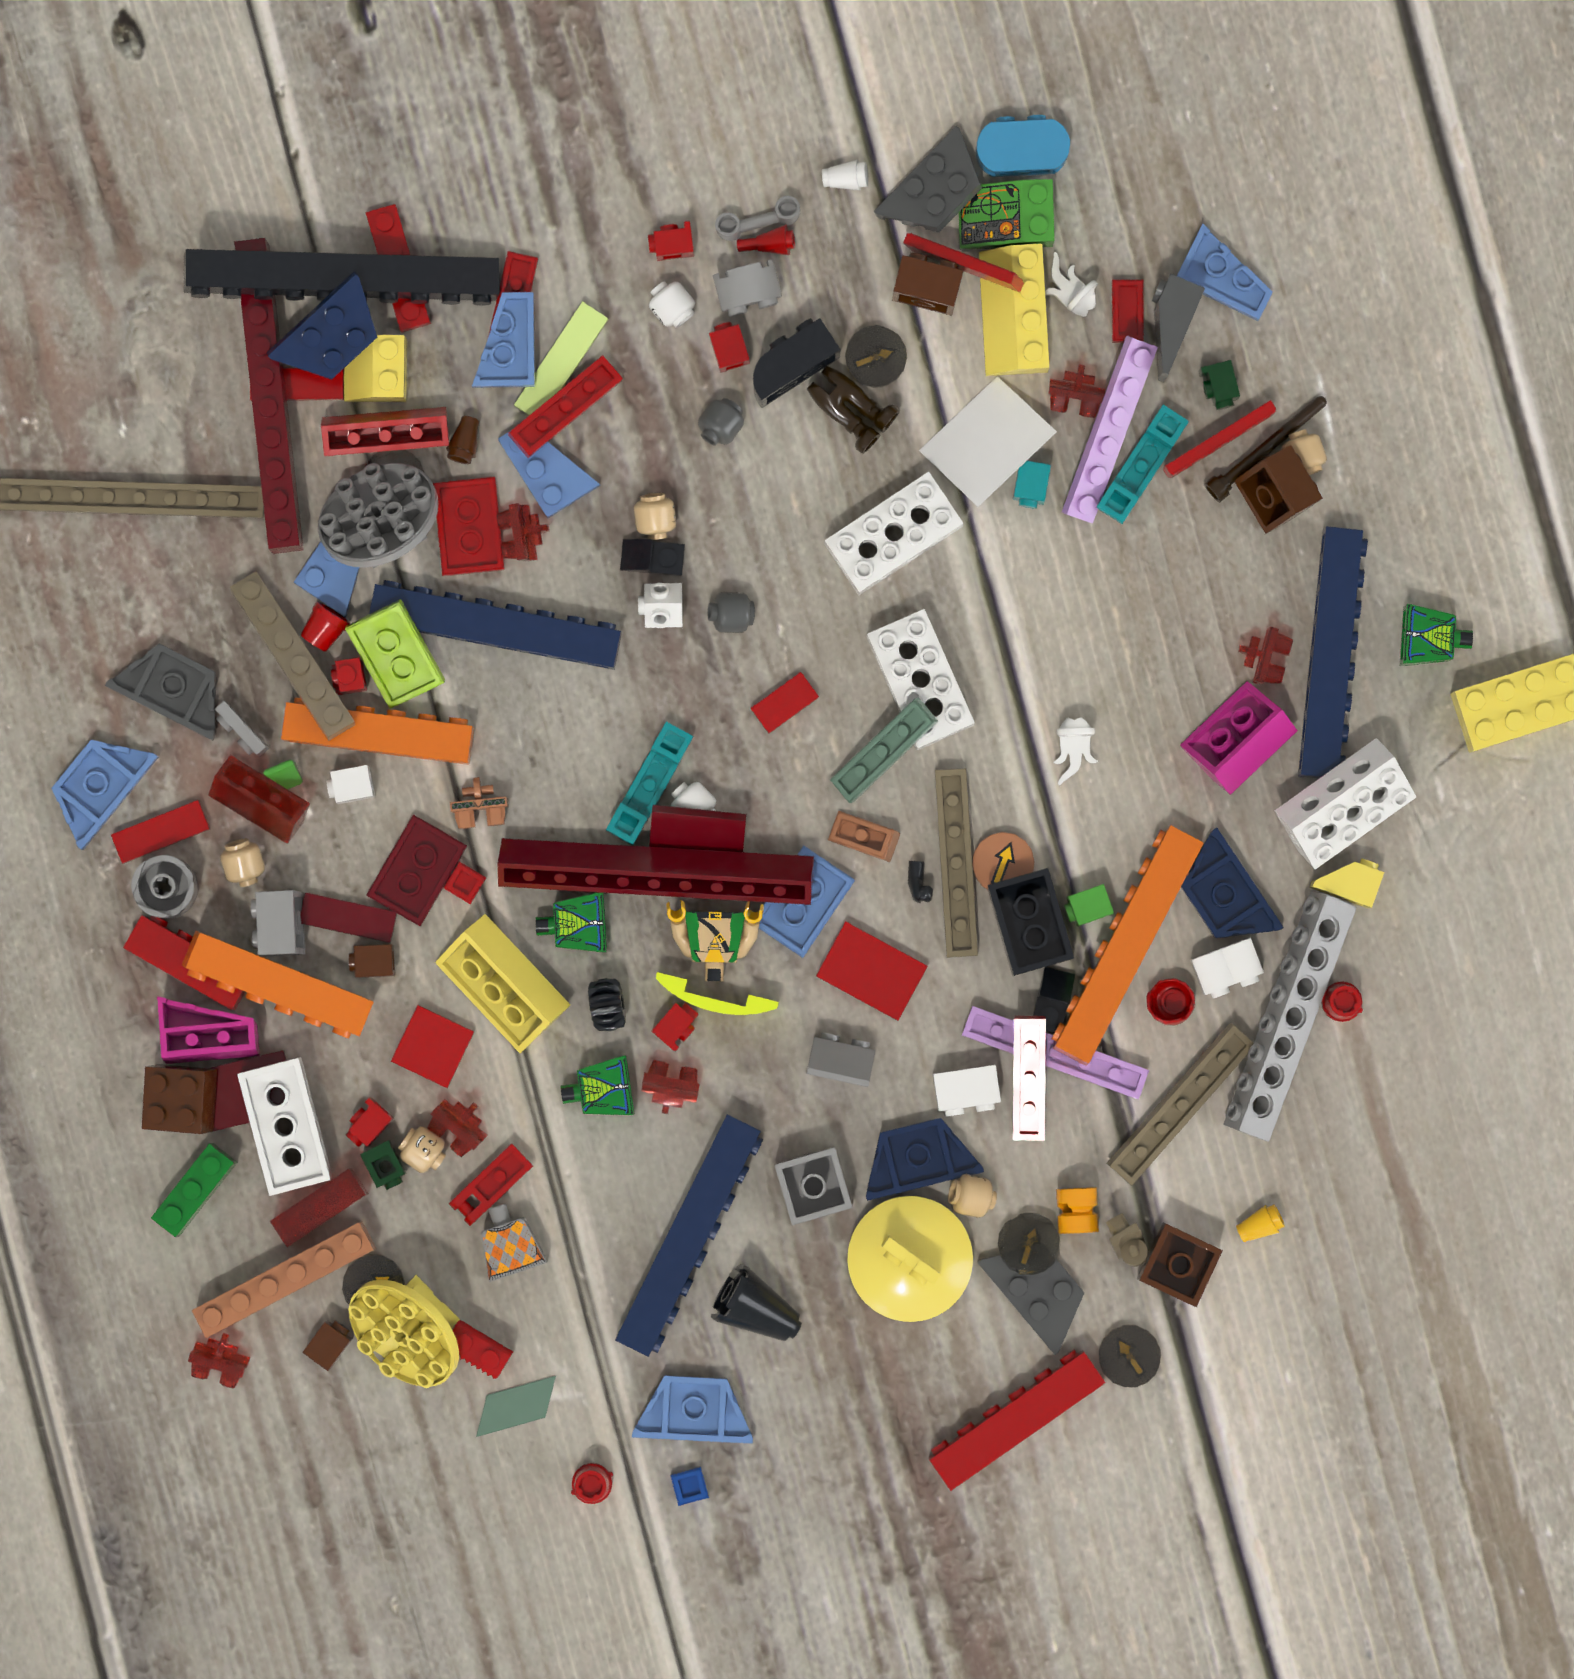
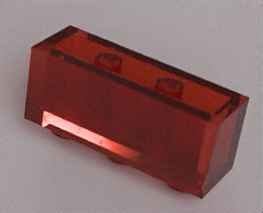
[208,755,310,844]
[270,1168,369,1247]

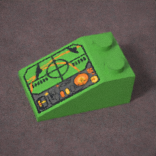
[959,179,1055,250]

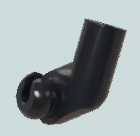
[908,861,933,903]

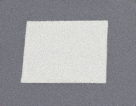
[919,376,1057,507]

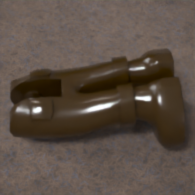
[807,366,900,454]

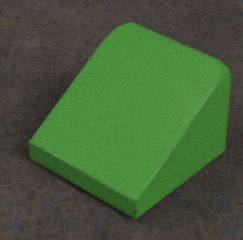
[263,760,303,794]

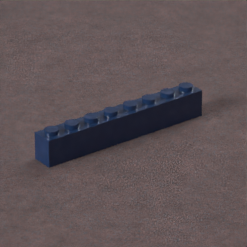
[1298,526,1368,779]
[369,580,622,670]
[615,1114,764,1357]

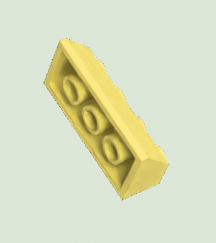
[979,244,1050,376]
[435,914,570,1053]

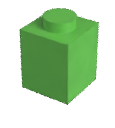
[1064,884,1114,927]

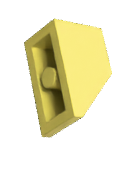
[1310,859,1384,909]

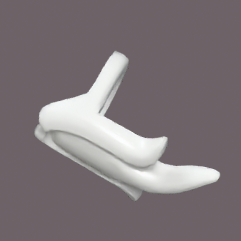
[1045,252,1098,317]
[1053,717,1098,786]

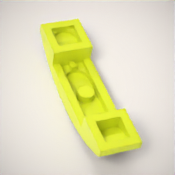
[656,972,779,1015]

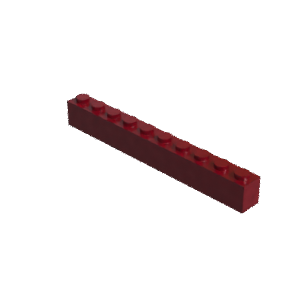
[234,238,304,554]
[497,838,814,905]

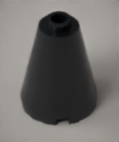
[711,1264,802,1341]

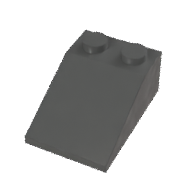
[1152,274,1205,383]

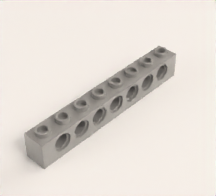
[1223,891,1357,1142]

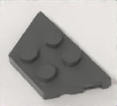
[874,126,982,232]
[105,643,216,741]
[977,1244,1084,1355]

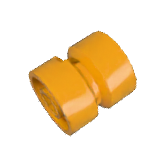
[1056,1187,1099,1234]

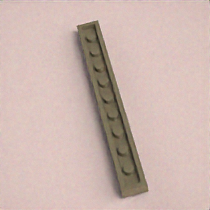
[0,478,264,519]

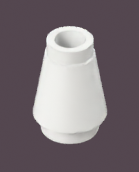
[822,159,868,191]

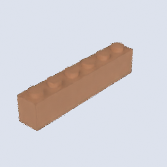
[191,1221,377,1338]

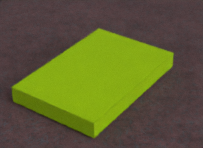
[345,599,445,709]

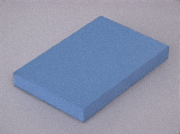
[759,845,855,958]

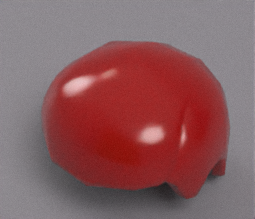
[1146,978,1195,1026]

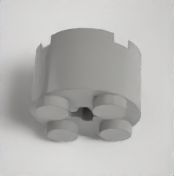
[713,260,782,317]
[131,855,198,919]

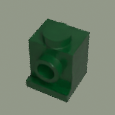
[1198,360,1240,410]
[360,1140,407,1191]

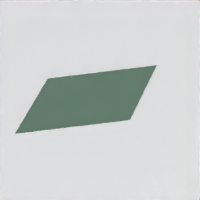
[476,1376,556,1437]

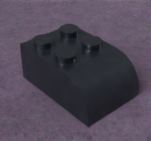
[753,318,841,408]
[988,868,1074,976]

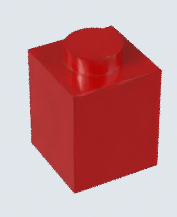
[709,322,750,373]

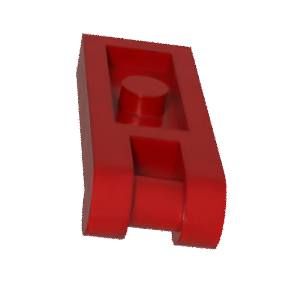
[449,1143,533,1226]

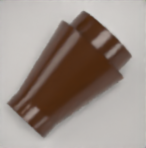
[446,416,480,464]

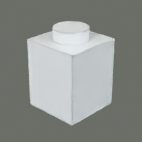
[326,765,375,804]

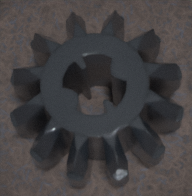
[588,978,626,1031]

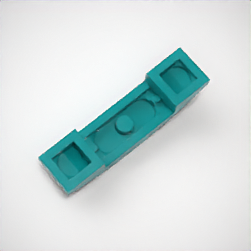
[1096,404,1189,524]
[606,721,694,845]

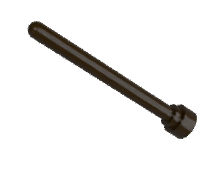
[1204,396,1327,503]

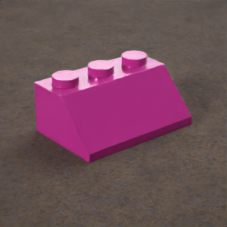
[1180,681,1298,795]

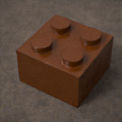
[892,253,963,316]
[1234,445,1323,534]
[142,1064,217,1134]
[1137,1222,1223,1307]

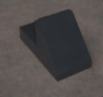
[620,539,685,576]
[1033,967,1075,1033]

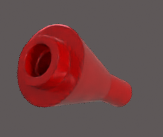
[737,225,795,256]

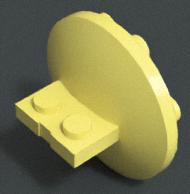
[847,1196,973,1322]
[348,1275,460,1388]

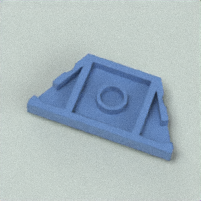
[51,740,159,850]
[632,1375,753,1444]

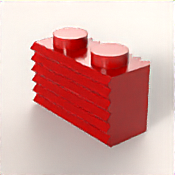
[452,1320,513,1379]

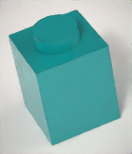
[1013,461,1051,509]

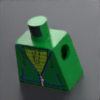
[1399,604,1473,666]
[536,892,607,953]
[561,1055,635,1115]

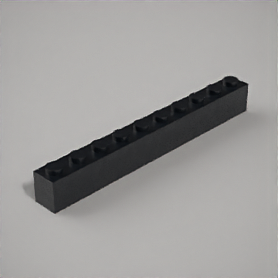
[184,249,499,306]

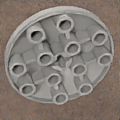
[318,463,439,568]

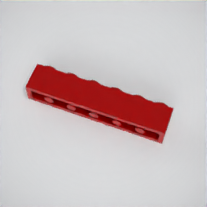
[928,1349,1106,1491]

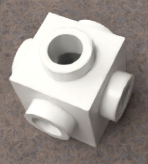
[638,583,683,628]

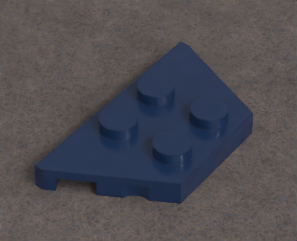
[267,271,377,379]
[1181,828,1284,938]
[866,1118,984,1201]

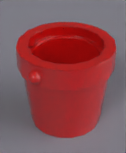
[300,601,351,652]
[1321,981,1363,1022]
[571,1463,613,1504]

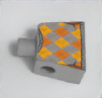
[481,1204,548,1282]

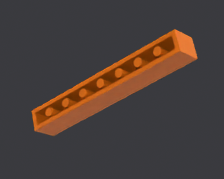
[1051,825,1204,1066]

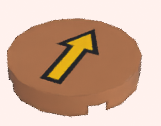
[972,832,1035,890]

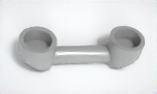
[715,196,801,241]

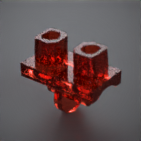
[1048,364,1105,418]
[496,503,550,562]
[1238,627,1293,685]
[641,1060,700,1115]
[427,1099,488,1157]
[188,1333,251,1389]

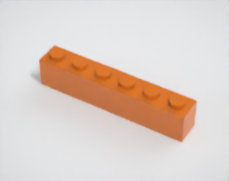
[281,698,474,765]
[182,931,374,1039]

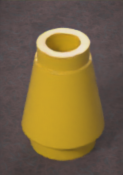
[1236,1204,1285,1242]

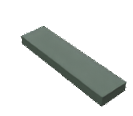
[830,698,938,803]

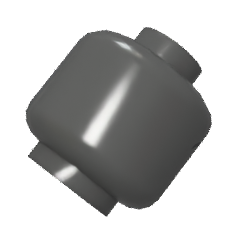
[698,398,744,446]
[707,592,755,633]

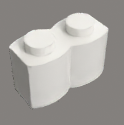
[1191,938,1264,999]

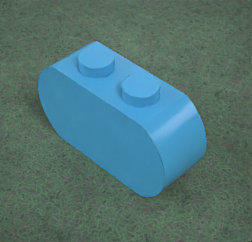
[976,115,1070,177]

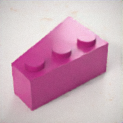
[157,996,260,1064]

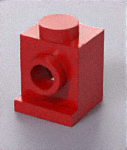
[648,221,694,261]
[331,657,367,696]
[651,1003,699,1052]
[345,1097,394,1147]

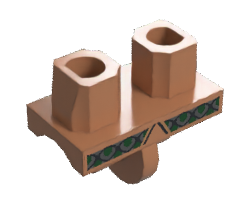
[450,777,509,829]

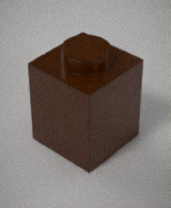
[349,944,395,978]
[302,1320,352,1371]

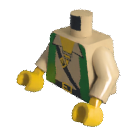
[666,900,764,982]

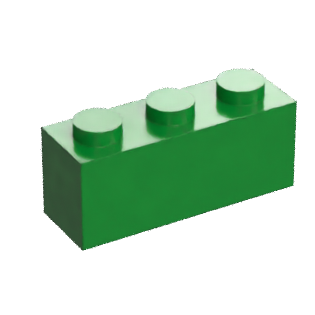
[151,1143,238,1238]

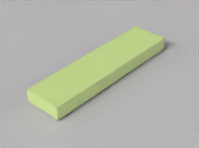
[514,301,609,415]

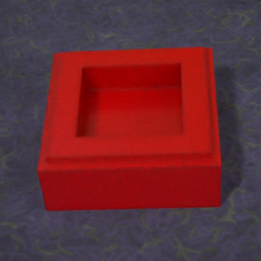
[444,861,487,905]

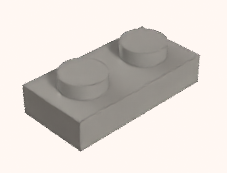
[215,701,269,757]

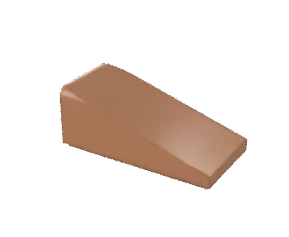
[828,811,900,862]

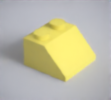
[344,335,407,402]

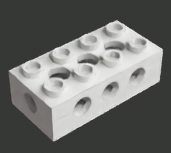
[824,472,964,596]
[867,609,975,750]
[1275,738,1416,869]
[237,1057,333,1196]

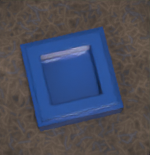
[670,1467,709,1506]

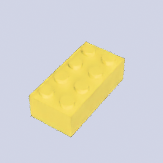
[1450,654,1574,753]

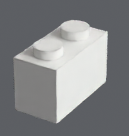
[933,1065,1001,1117]

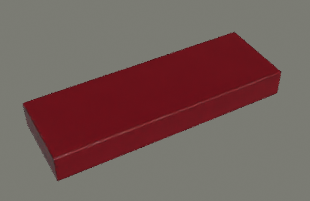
[300,893,397,943]

